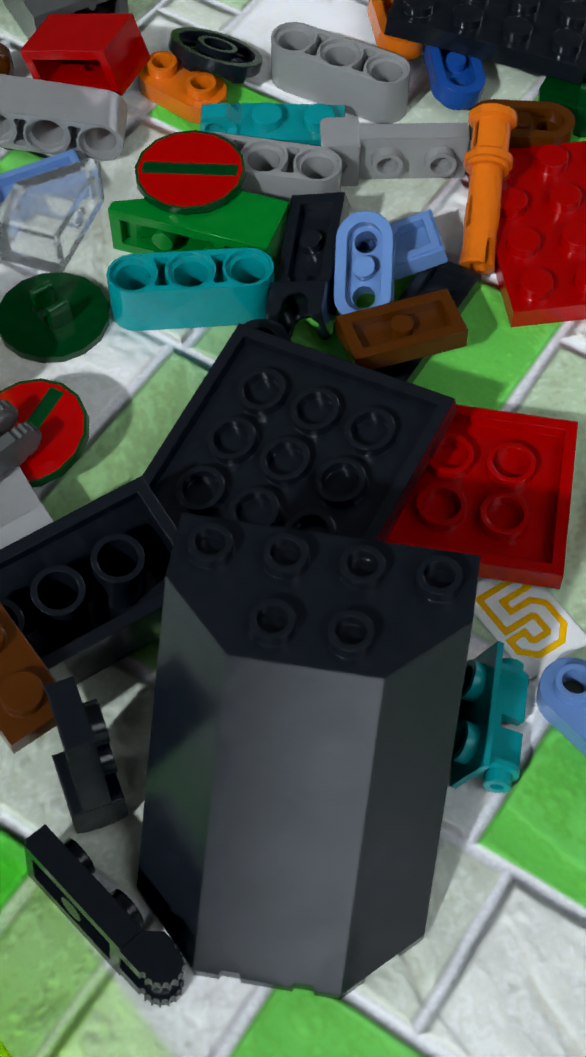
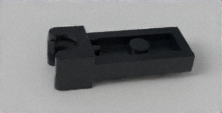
[266,192,351,340]
[44,676,129,834]

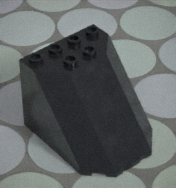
[137,513,481,1000]

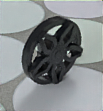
[168,27,263,84]

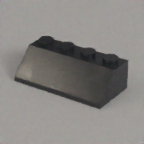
[0,476,177,685]

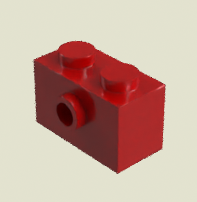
[20,13,151,96]

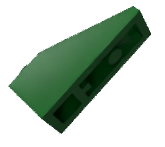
[108,190,289,274]

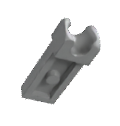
[320,117,470,186]

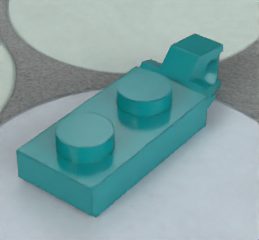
[200,102,345,146]

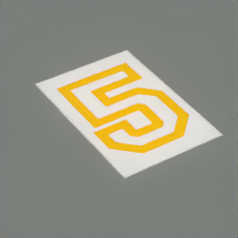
[474,578,586,680]

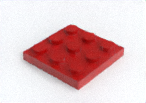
[385,405,578,589]

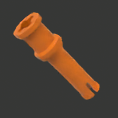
[459,103,518,275]

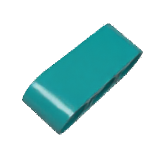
[106,247,274,331]

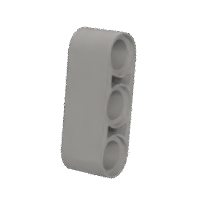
[271,22,411,124]
[0,74,128,161]
[209,132,342,208]

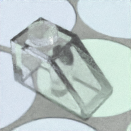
[0,158,105,273]

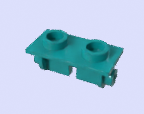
[449,641,529,793]

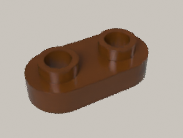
[468,99,575,149]

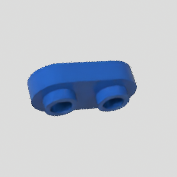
[423,45,486,110]

